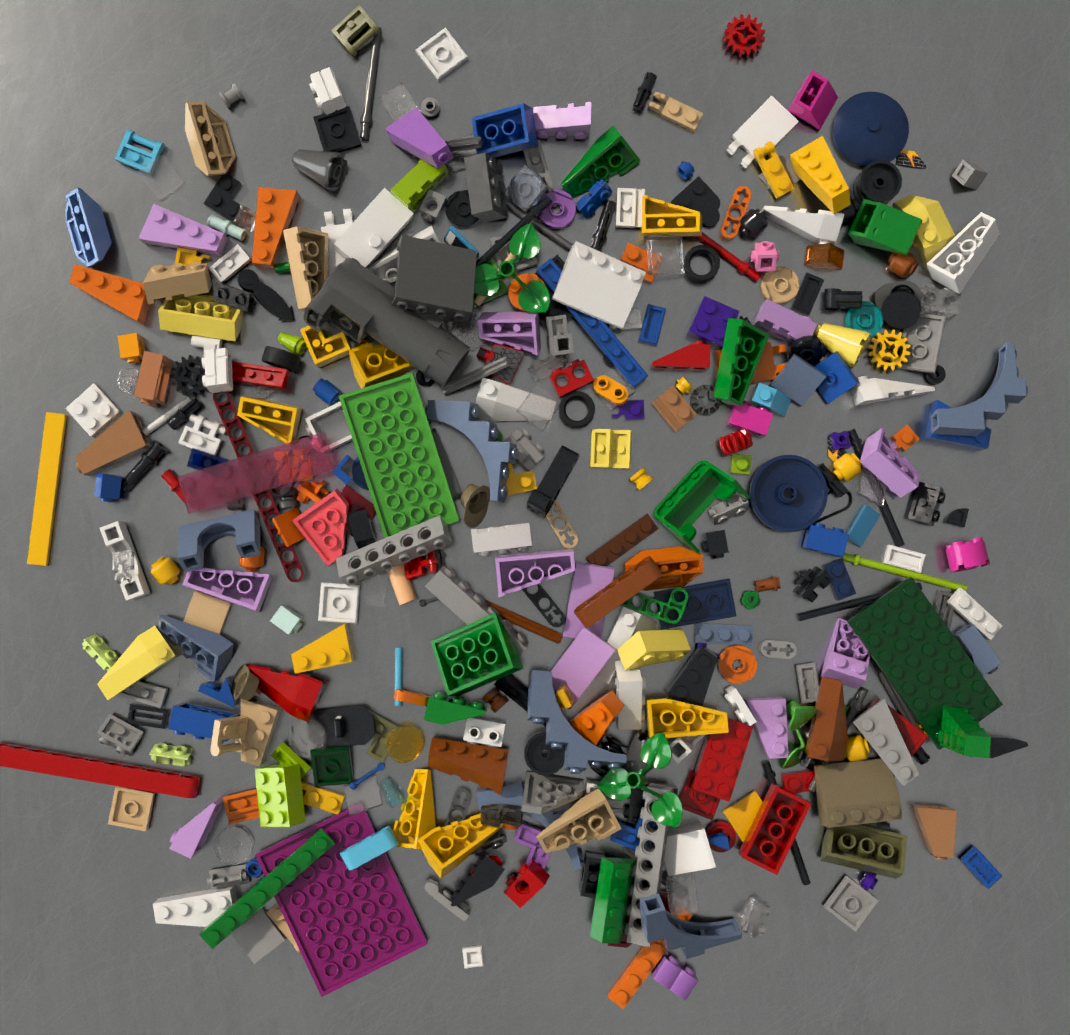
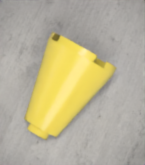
[814,323,871,368]

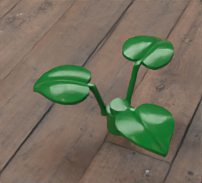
[474,223,550,313]
[597,733,683,827]

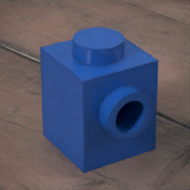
[94,473,122,502]

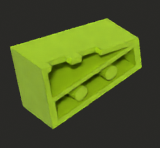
[390,159,448,213]

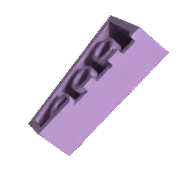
[138,204,229,256]

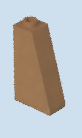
[75,411,151,476]

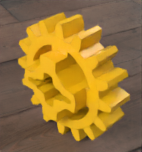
[868,330,911,372]

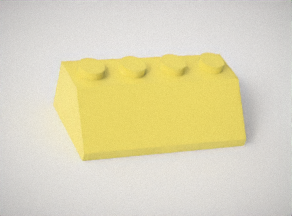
[158,294,244,341]

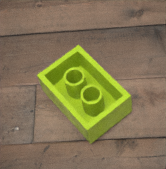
[255,763,306,827]

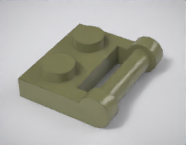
[331,5,381,57]

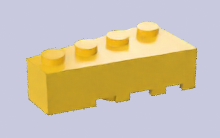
[790,136,851,214]

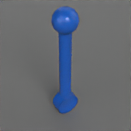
[349,763,385,790]

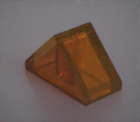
[804,243,845,270]

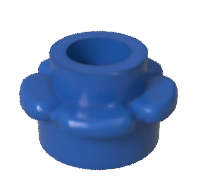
[677,161,695,180]
[246,858,263,878]

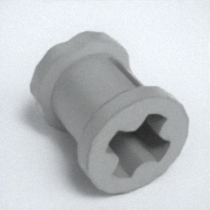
[218,83,244,108]

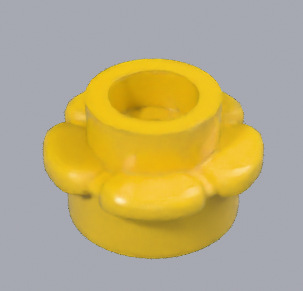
[676,376,693,394]

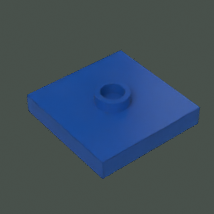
[815,351,859,404]

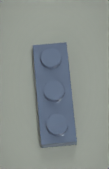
[694,623,753,645]

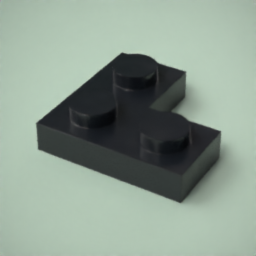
[203,174,247,225]

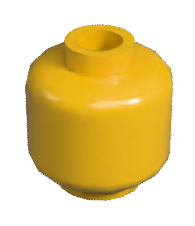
[833,453,862,481]
[151,556,180,586]
[845,735,871,762]

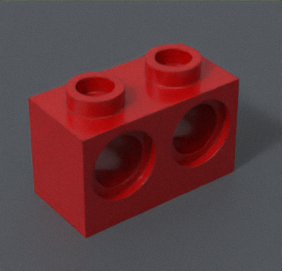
[549,359,594,399]

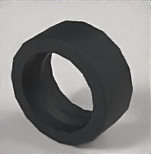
[683,245,720,283]
[261,346,301,372]
[559,391,595,428]

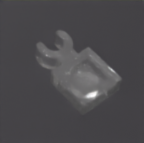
[112,549,134,584]

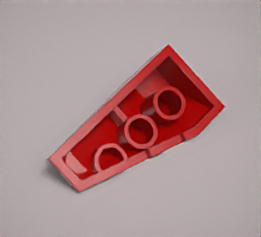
[248,665,323,722]

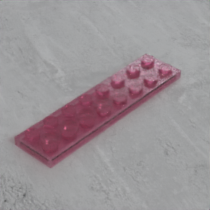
[178,432,336,514]

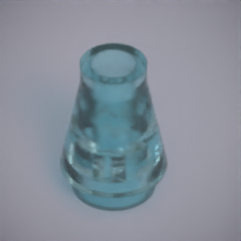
[380,777,404,808]

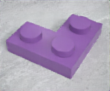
[514,821,551,870]

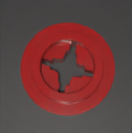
[706,821,736,852]

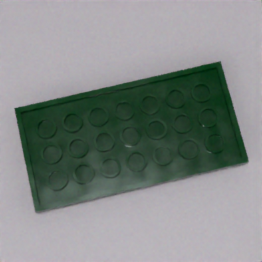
[847,577,1003,750]

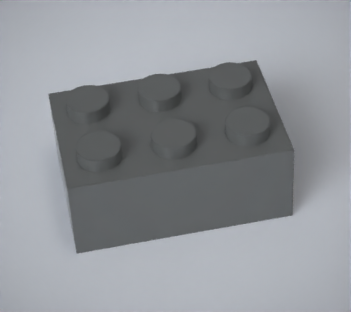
[464,153,508,222]

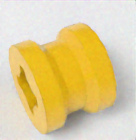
[630,467,653,490]

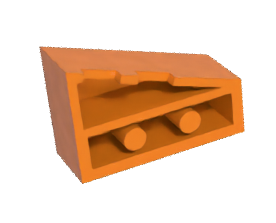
[569,690,624,747]

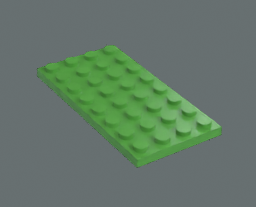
[339,373,460,538]

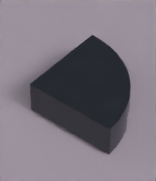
[944,508,969,528]

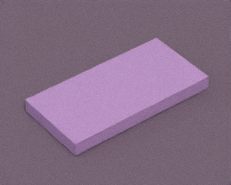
[563,562,615,638]
[551,626,616,710]

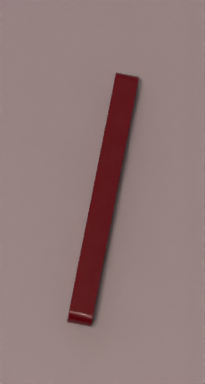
[213,391,307,583]

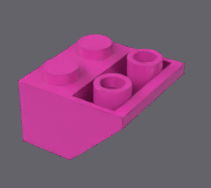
[788,70,838,130]

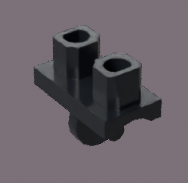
[793,566,830,602]

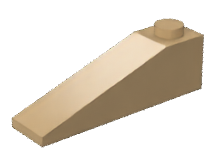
[536,789,621,853]

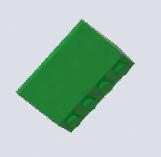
[430,613,524,696]

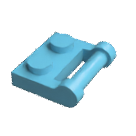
[115,129,165,175]

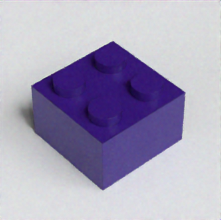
[687,296,740,350]

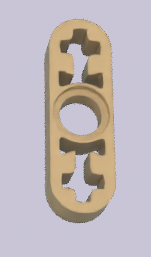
[546,500,578,549]

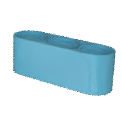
[340,826,399,871]

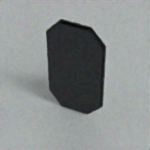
[308,706,375,747]

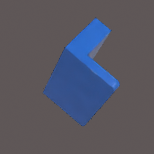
[332,455,355,487]

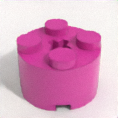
[945,537,990,572]

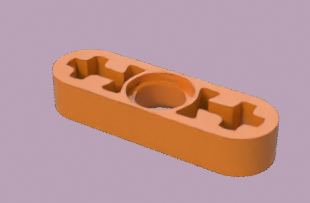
[720,186,751,240]

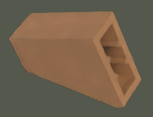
[913,804,957,860]

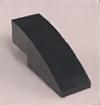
[969,735,1028,758]

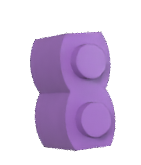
[652,955,699,1000]

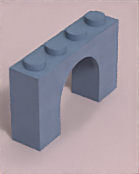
[178,509,260,571]
[954,624,1002,676]

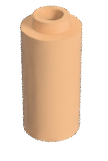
[387,563,417,605]

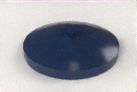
[832,92,909,168]
[750,455,828,532]

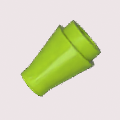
[277,332,307,355]

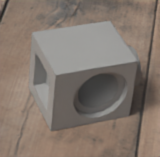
[419,189,447,222]

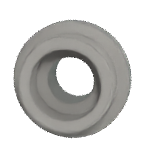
[421,97,440,117]

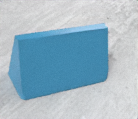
[846,504,880,547]

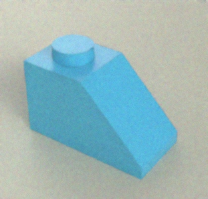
[749,383,791,417]

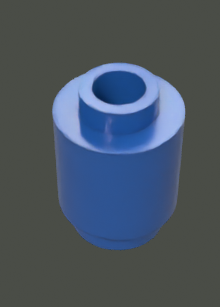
[312,378,341,406]

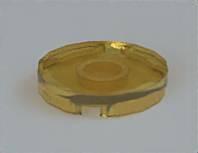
[385,724,424,763]

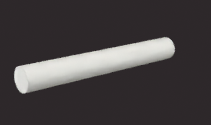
[142,396,192,436]

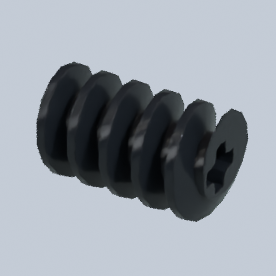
[591,735,628,778]

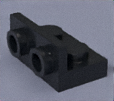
[908,482,946,526]

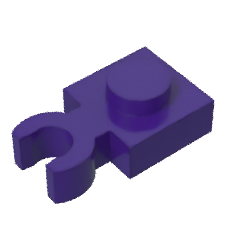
[611,400,645,420]

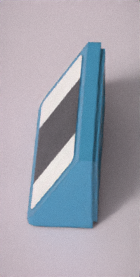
[444,226,479,260]

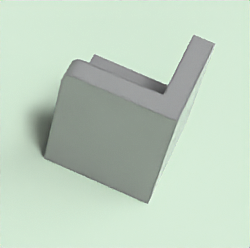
[952,160,988,189]

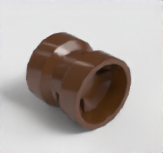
[482,686,509,713]

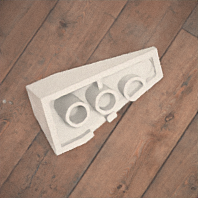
[595,606,657,684]

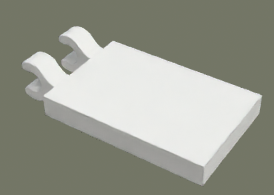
[726,95,799,169]
[321,209,353,276]

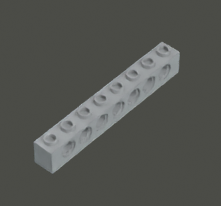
[624,783,674,947]

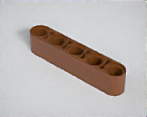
[574,556,662,628]

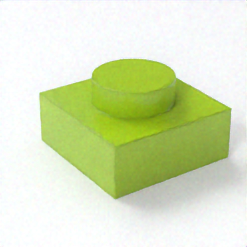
[730,454,752,475]

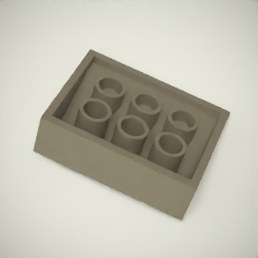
[814,758,902,828]

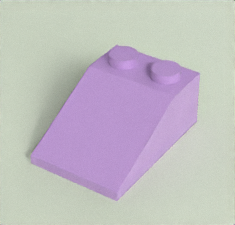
[170,797,223,859]

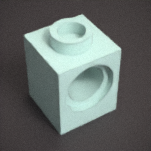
[270,605,303,635]

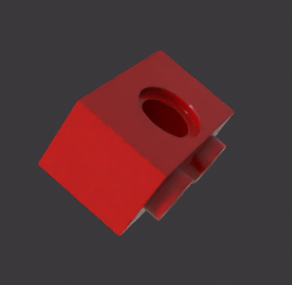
[504,860,550,908]

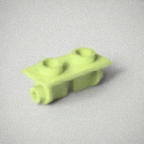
[82,633,119,672]
[149,743,193,767]

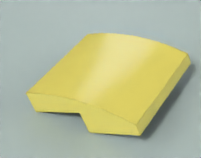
[590,429,632,469]

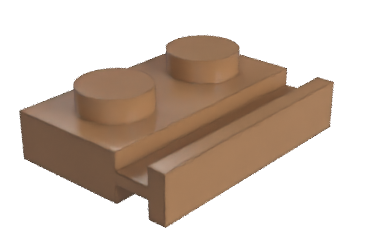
[651,386,697,432]

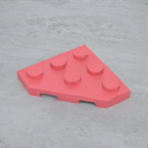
[292,489,349,566]

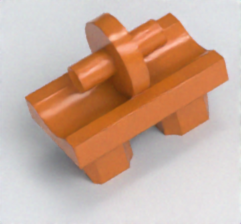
[296,480,329,505]

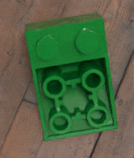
[848,199,923,255]
[424,692,488,725]

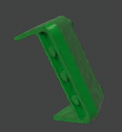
[654,460,750,554]

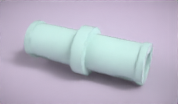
[207,215,247,241]

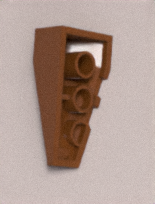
[805,676,848,761]

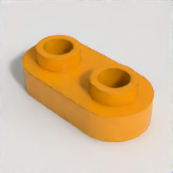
[593,375,629,405]

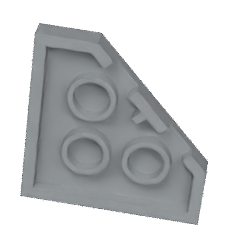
[521,771,584,814]

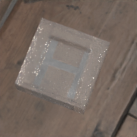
[233,205,256,232]

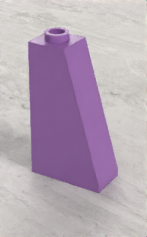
[385,107,454,168]

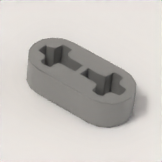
[759,640,797,659]

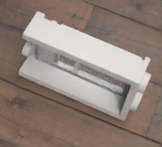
[304,402,353,455]

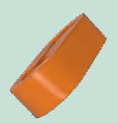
[393,689,430,706]

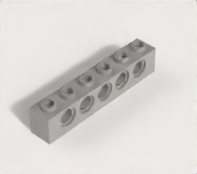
[336,515,452,586]

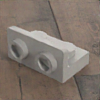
[96,714,144,756]

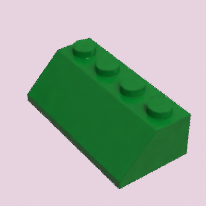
[590,857,637,944]

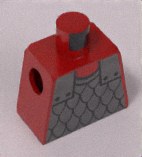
[476,343,524,386]

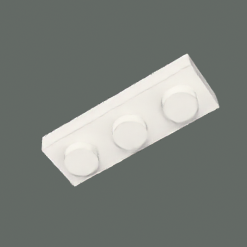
[947,588,1002,640]

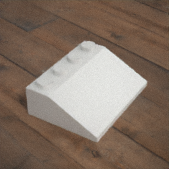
[552,241,646,330]

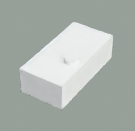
[334,188,414,268]

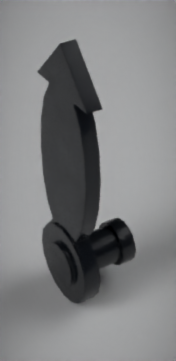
[237,269,294,321]

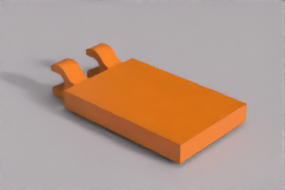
[713,341,787,384]

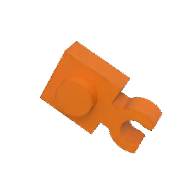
[890,424,920,453]

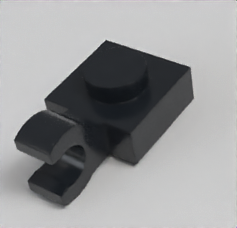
[798,751,819,770]

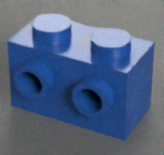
[802,522,849,557]

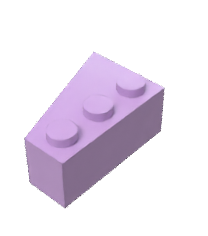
[533,102,591,139]
[753,299,817,343]
[478,311,541,355]
[860,427,921,498]
[743,697,788,759]

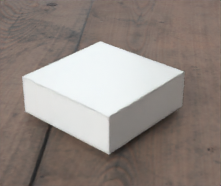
[462,945,484,968]

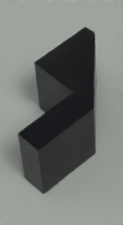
[347,509,377,549]

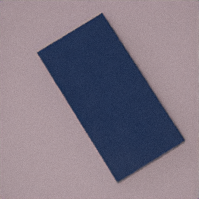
[654,578,736,630]

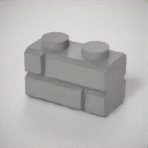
[503,428,545,472]

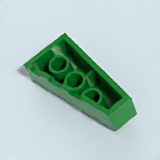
[714,318,769,407]
[938,706,991,758]

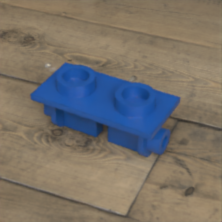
[576,179,613,219]

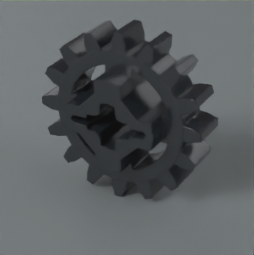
[170,355,208,397]

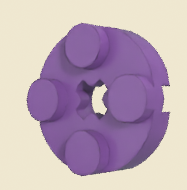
[539,190,576,229]

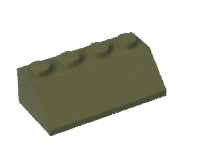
[820,824,907,879]

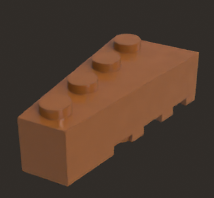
[428,737,509,795]

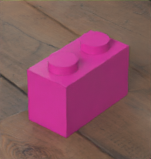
[727,401,773,437]

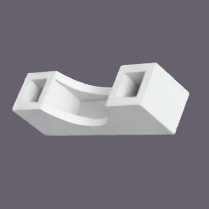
[100,521,151,601]

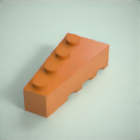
[252,187,300,270]
[69,264,150,325]

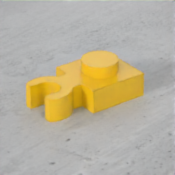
[175,247,210,268]

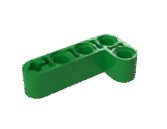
[621,587,690,624]

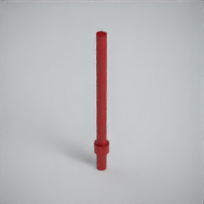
[695,232,761,282]

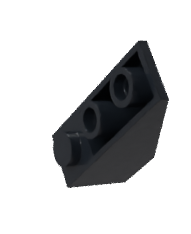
[450,855,505,907]

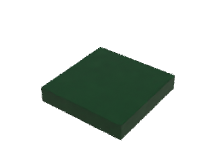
[310,746,354,787]

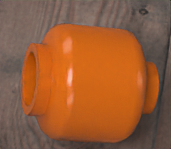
[239,546,264,572]

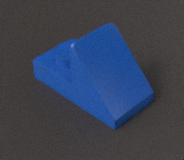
[198,677,237,707]

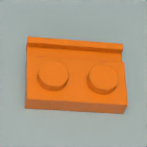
[620,242,663,284]
[222,788,260,825]

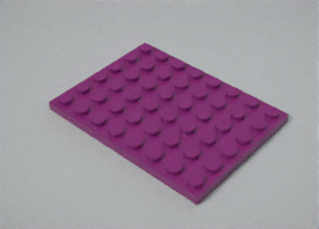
[255,802,428,997]

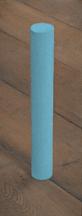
[395,648,403,706]

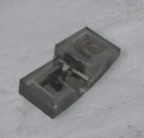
[481,804,523,828]

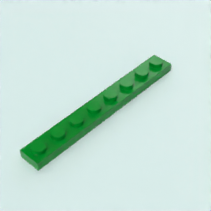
[199,828,335,949]

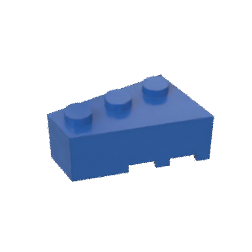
[924,400,991,451]

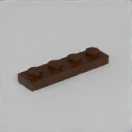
[586,513,659,566]

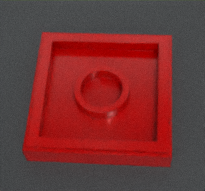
[679,769,720,820]

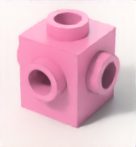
[751,241,779,272]

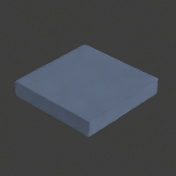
[771,354,826,406]

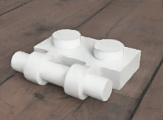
[178,414,226,457]

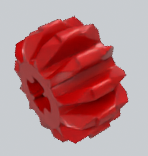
[719,429,753,455]

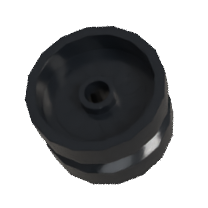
[854,160,902,205]
[524,732,565,776]

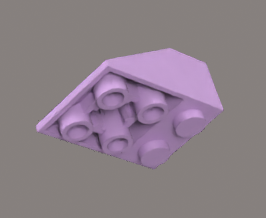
[821,618,870,689]

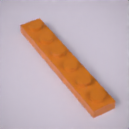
[607,902,692,1009]

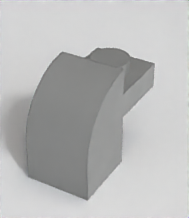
[546,315,574,355]

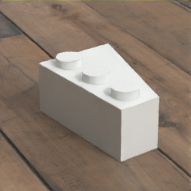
[471,523,532,557]
[614,660,646,731]

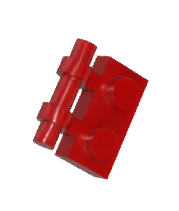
[404,550,438,581]

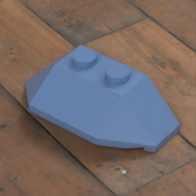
[66,188,112,268]

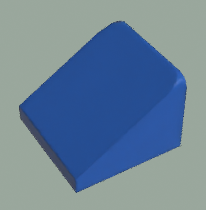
[707,832,730,850]

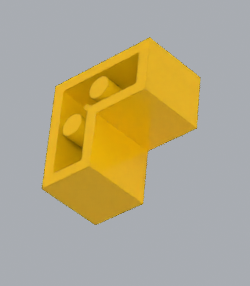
[300,326,352,368]
[506,464,537,497]

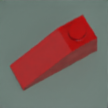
[651,341,711,370]

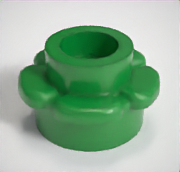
[742,591,761,609]

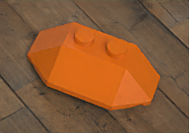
[625,546,703,591]

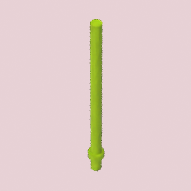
[842,553,967,591]

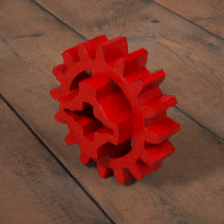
[724,14,765,58]

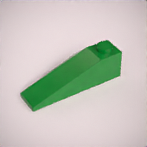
[561,126,641,198]

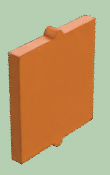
[272,507,305,547]

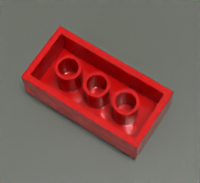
[689,718,753,802]
[738,783,811,875]

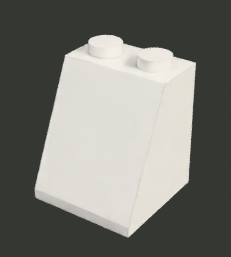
[663,822,716,876]

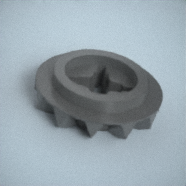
[691,385,721,415]

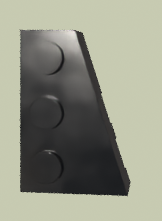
[667,644,718,706]

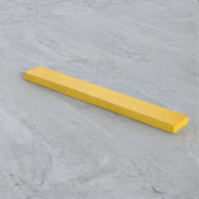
[27,412,67,566]

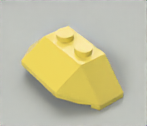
[893,195,955,271]

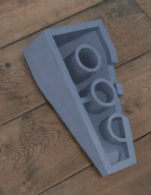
[158,614,234,682]

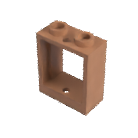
[134,351,174,407]

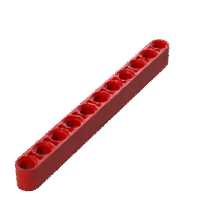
[0,743,200,798]

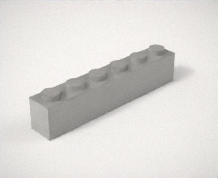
[425,565,529,655]

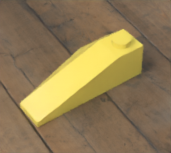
[97,626,176,700]

